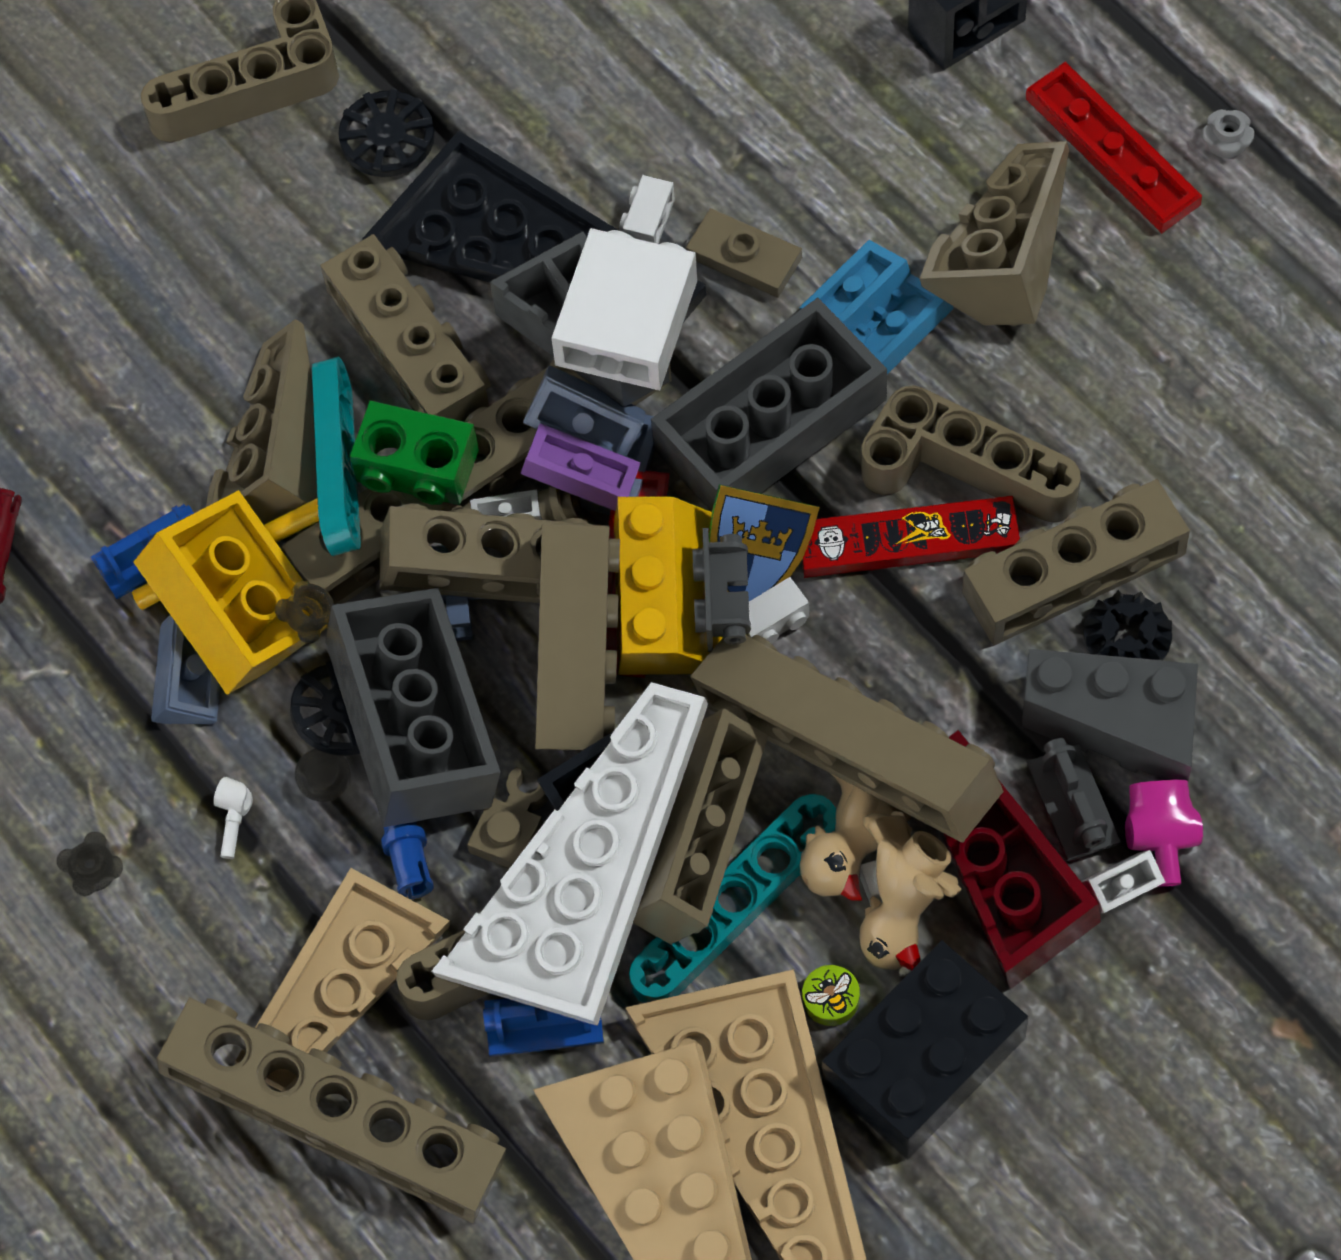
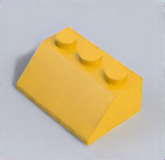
[133,490,330,695]
[614,497,723,675]

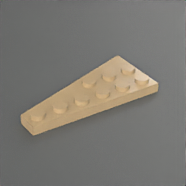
[533,1042,752,1260]

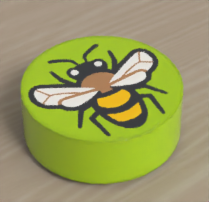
[802,965,860,1026]

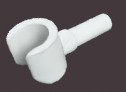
[214,777,253,859]

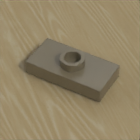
[686,208,803,298]

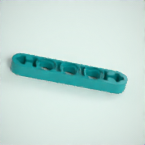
[312,356,361,556]
[629,794,836,1003]

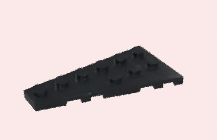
[362,131,707,323]

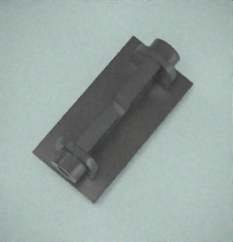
[692,528,751,652]
[1027,738,1121,862]

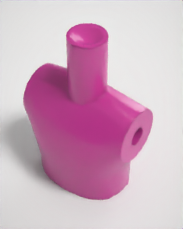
[1125,780,1203,887]

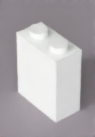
[552,228,697,391]

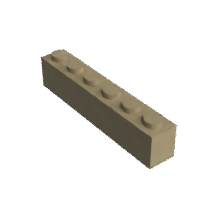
[690,635,1004,843]

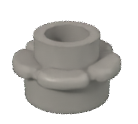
[1203,109,1254,158]

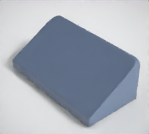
[523,366,645,457]
[151,615,220,724]

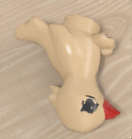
[800,774,912,901]
[859,813,962,971]

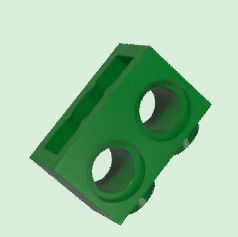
[350,401,479,506]

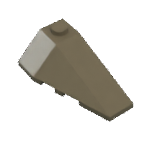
[920,141,1069,326]
[206,319,318,525]

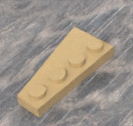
[235,868,450,1092]

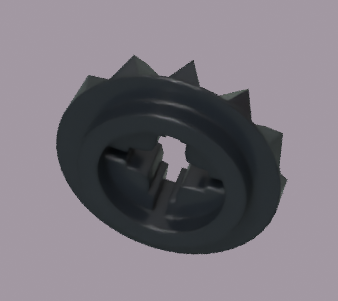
[1084,590,1172,661]

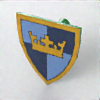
[709,484,820,601]

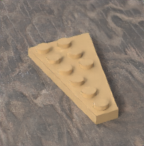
[625,969,867,1260]

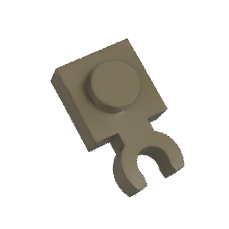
[467,767,548,869]

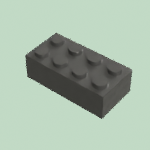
[651,297,887,512]
[325,588,500,827]

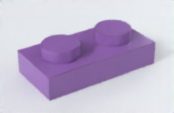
[520,423,641,511]

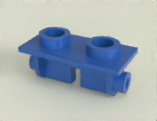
[91,504,194,599]
[483,998,604,1057]

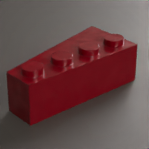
[940,730,1101,989]

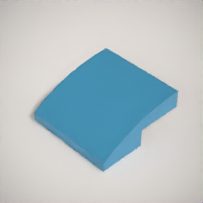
[799,240,954,374]

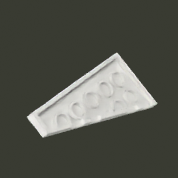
[431,682,708,1026]

